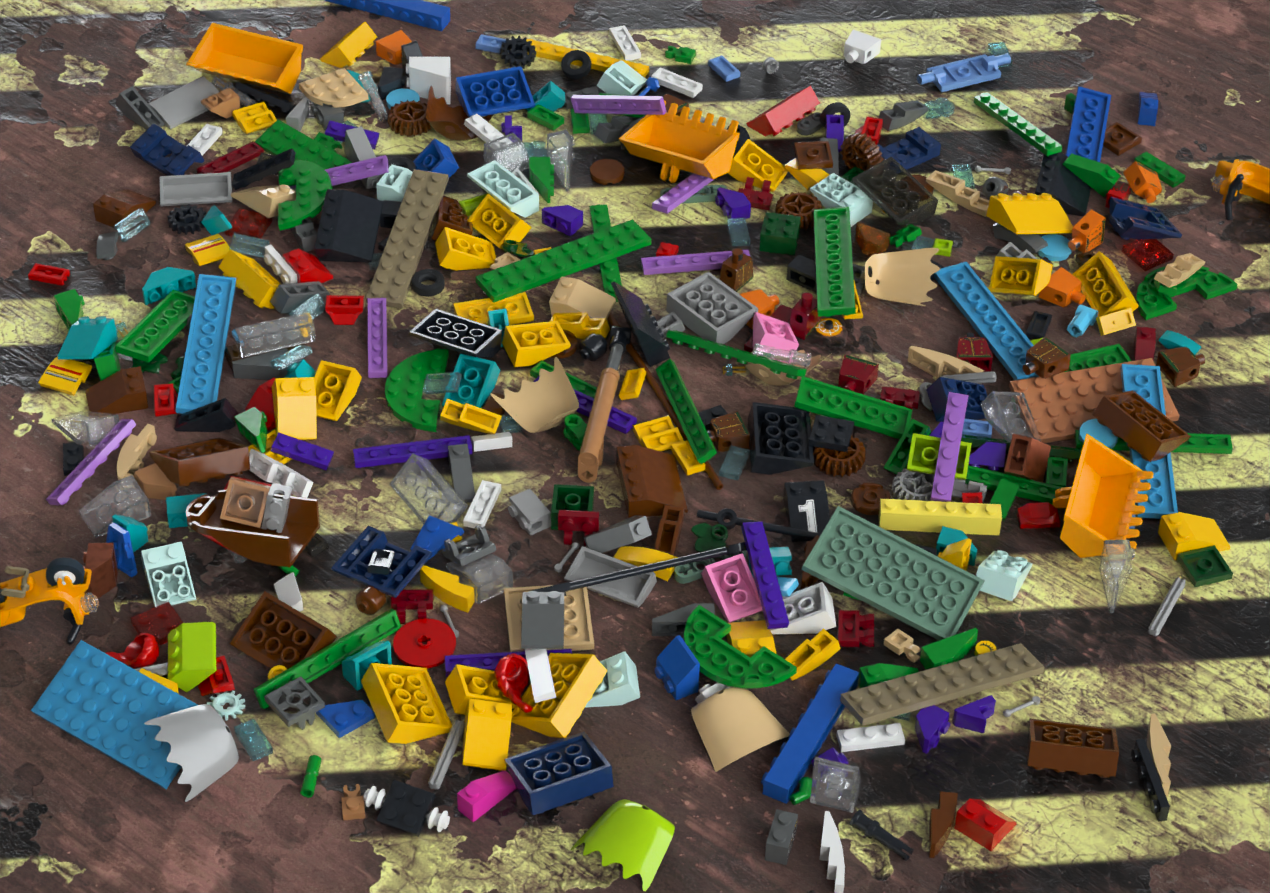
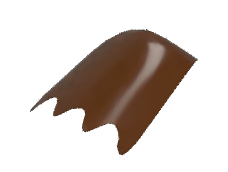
[426,86,494,141]

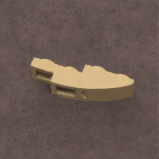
[117,424,157,492]

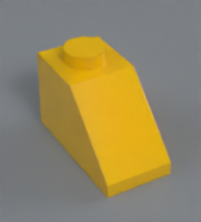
[938,538,972,571]

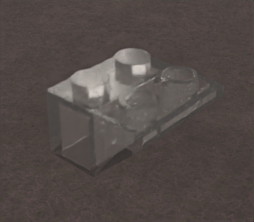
[484,133,529,173]

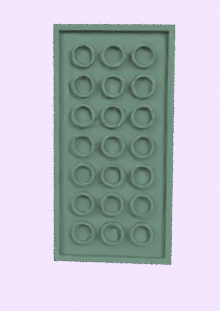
[801,506,985,641]

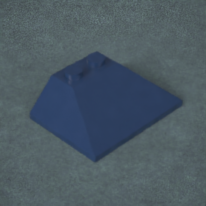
[1109,197,1182,240]
[331,525,432,598]

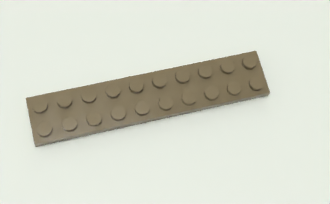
[366,169,449,309]
[840,643,1044,726]

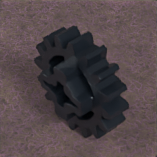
[500,36,536,69]
[168,204,206,235]

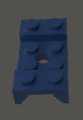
[130,123,205,176]
[877,127,941,179]

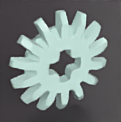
[207,690,246,721]

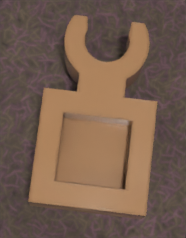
[341,784,365,821]

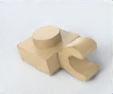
[490,252,520,270]
[884,629,921,663]

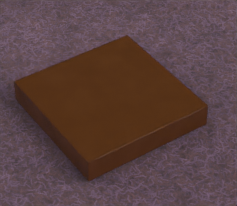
[1103,122,1142,156]
[794,141,833,170]

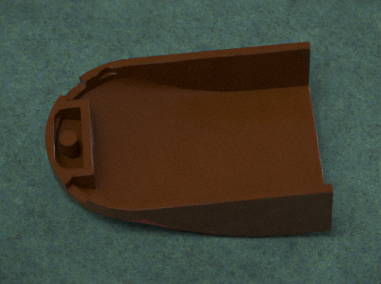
[186,489,320,567]

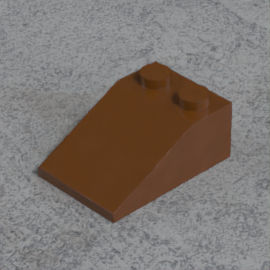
[93,189,157,232]
[85,366,148,418]

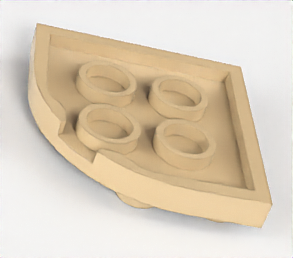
[299,68,369,108]

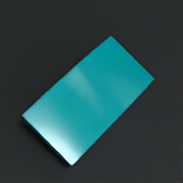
[1158,330,1202,355]

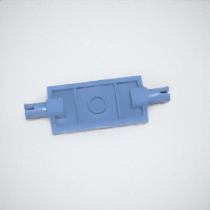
[917,53,1011,92]

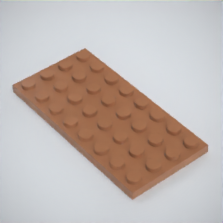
[1009,358,1179,443]

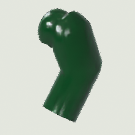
[171,356,185,380]

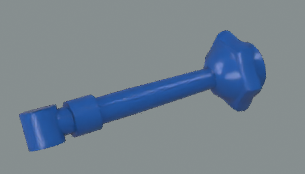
[638,77,660,96]

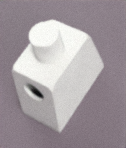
[844,29,881,64]

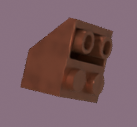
[1004,434,1051,483]
[83,543,118,602]

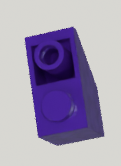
[825,115,844,152]
[715,187,751,223]
[542,205,583,236]
[968,441,1006,471]
[915,705,950,754]

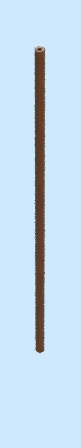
[607,312,724,490]

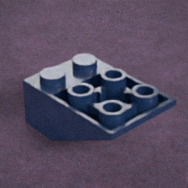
[926,377,994,422]

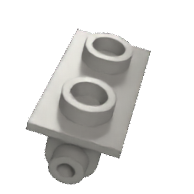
[952,478,987,502]

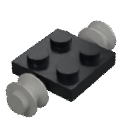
[364,780,450,837]

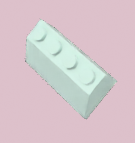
[467,160,539,218]

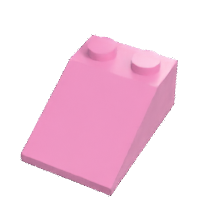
[753,312,799,364]
[701,553,763,623]

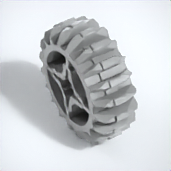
[891,468,934,501]

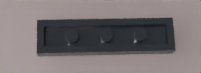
[235,81,297,113]
[232,148,296,190]
[1131,739,1170,822]

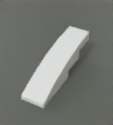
[249,449,313,498]
[820,811,845,893]

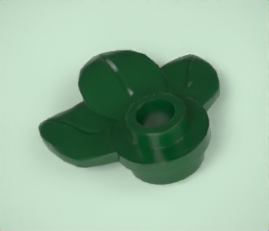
[501,240,534,257]
[132,353,168,374]
[691,523,728,553]

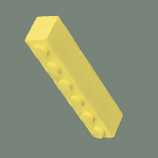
[879,499,1002,535]

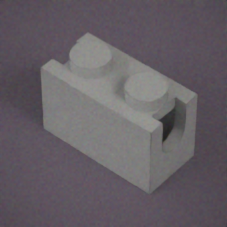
[261,483,292,533]
[508,489,551,536]

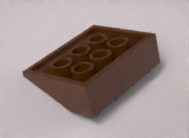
[1093,390,1191,462]
[149,438,250,487]
[616,445,688,518]
[230,591,337,669]
[1027,718,1119,778]

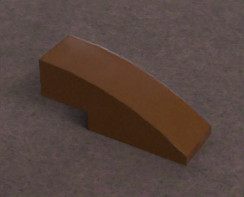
[654,505,685,556]
[929,792,958,858]

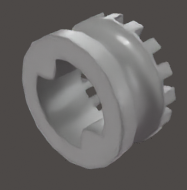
[762,57,779,74]

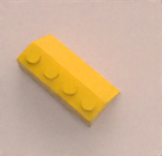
[219,249,281,309]
[1072,251,1139,318]

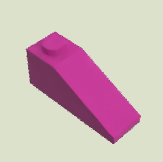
[457,771,517,822]

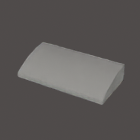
[148,76,219,130]
[160,172,232,207]
[564,546,657,608]

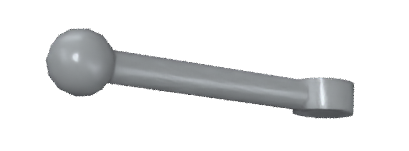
[975,166,1011,174]
[554,542,580,572]
[440,604,459,638]
[1003,696,1041,717]

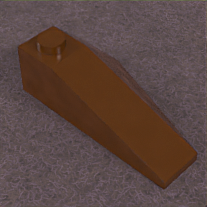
[432,195,473,242]

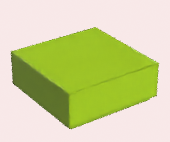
[933,238,953,257]

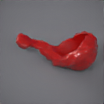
[106,632,159,669]
[494,653,533,713]

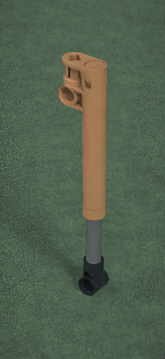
[578,326,631,483]

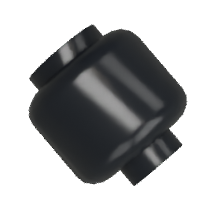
[579,333,607,361]

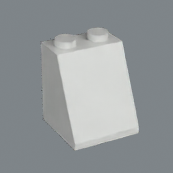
[406,57,451,104]

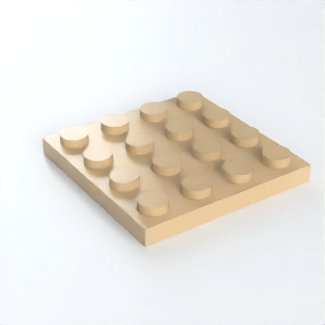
[504,585,594,652]

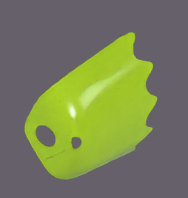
[571,799,675,891]

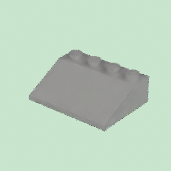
[666,272,758,344]

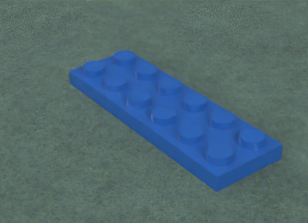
[1065,86,1111,162]

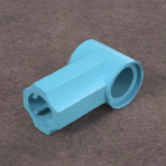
[1067,304,1098,338]

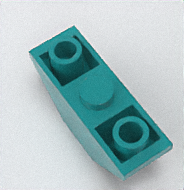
[142,267,196,305]

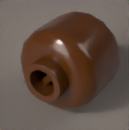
[355,585,386,615]

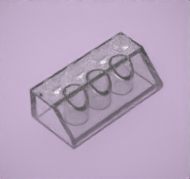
[232,312,316,358]
[390,453,468,524]

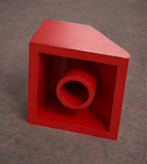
[282,248,334,283]
[245,377,276,431]
[954,798,1017,851]

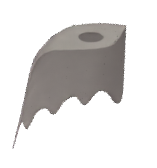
[144,704,239,802]

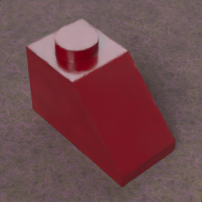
[1134,327,1156,361]

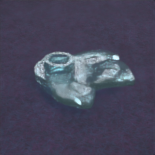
[924,98,955,119]
[519,141,553,161]

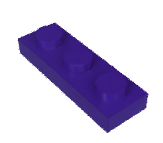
[325,120,380,150]
[271,432,334,471]

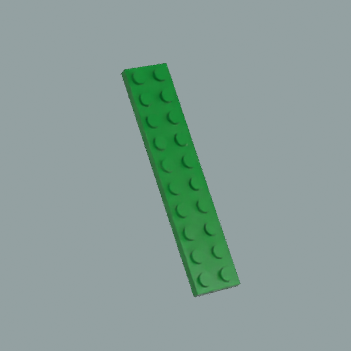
[814,207,856,317]
[476,219,651,303]

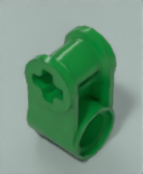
[563,414,587,451]

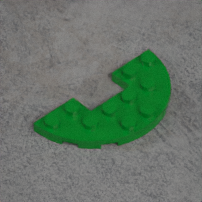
[278,160,333,231]
[1136,266,1238,320]
[385,349,449,432]
[684,605,797,688]

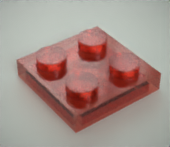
[225,208,273,242]
[1122,239,1174,271]
[131,602,183,646]

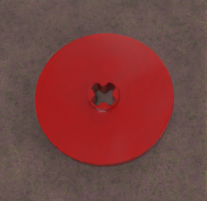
[393,618,456,668]

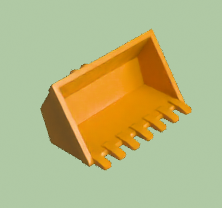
[186,23,303,94]
[619,100,740,183]
[1052,433,1154,558]

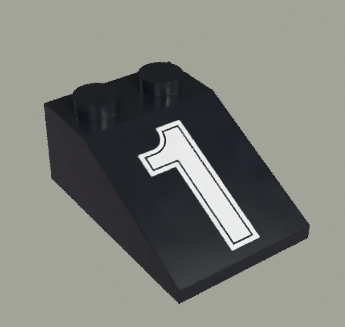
[783,480,830,542]

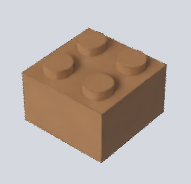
[220,477,271,528]

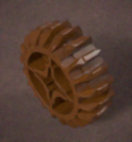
[388,100,433,137]
[840,132,884,176]
[775,191,823,231]
[813,436,866,477]

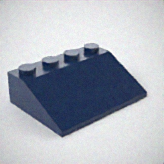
[504,731,614,815]

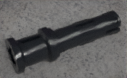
[849,810,914,861]

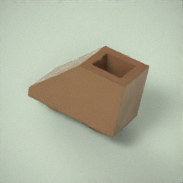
[201,88,240,119]
[134,463,177,500]

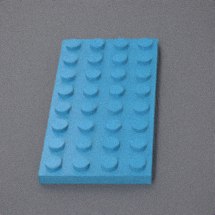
[31,640,198,789]

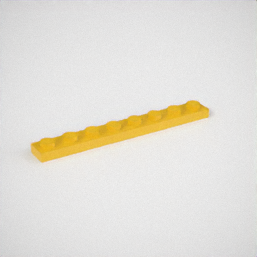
[526,39,649,78]

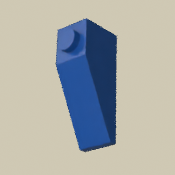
[1138,92,1158,126]

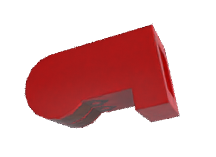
[1105,181,1132,208]

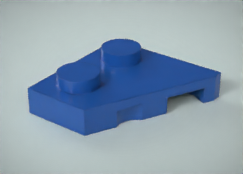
[410,515,464,559]
[106,522,137,577]
[316,700,375,738]

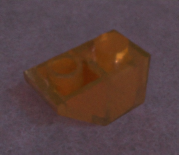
[855,222,890,256]

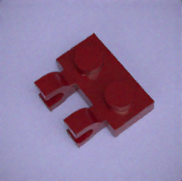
[738,177,774,210]
[880,387,920,409]
[558,510,599,546]
[391,589,434,624]
[838,610,874,647]

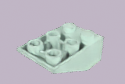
[597,60,647,96]
[376,165,413,202]
[810,173,874,227]
[141,542,196,609]
[976,550,1033,601]
[584,651,640,708]

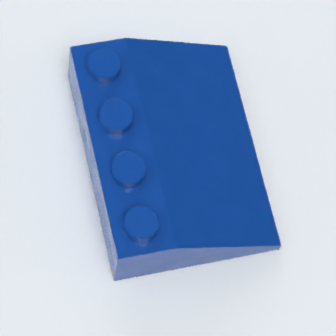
[455,66,535,117]

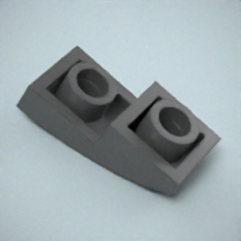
[96,231,118,260]

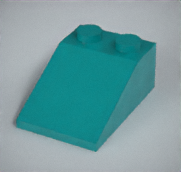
[58,316,118,360]
[442,354,500,409]

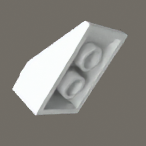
[770,582,836,634]

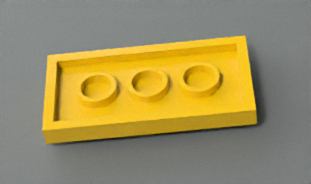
[453,292,534,325]

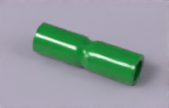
[300,755,322,798]

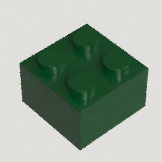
[759,212,801,255]
[551,484,594,530]

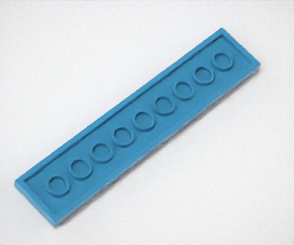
[934,262,1039,380]
[176,274,236,414]
[1120,364,1178,519]

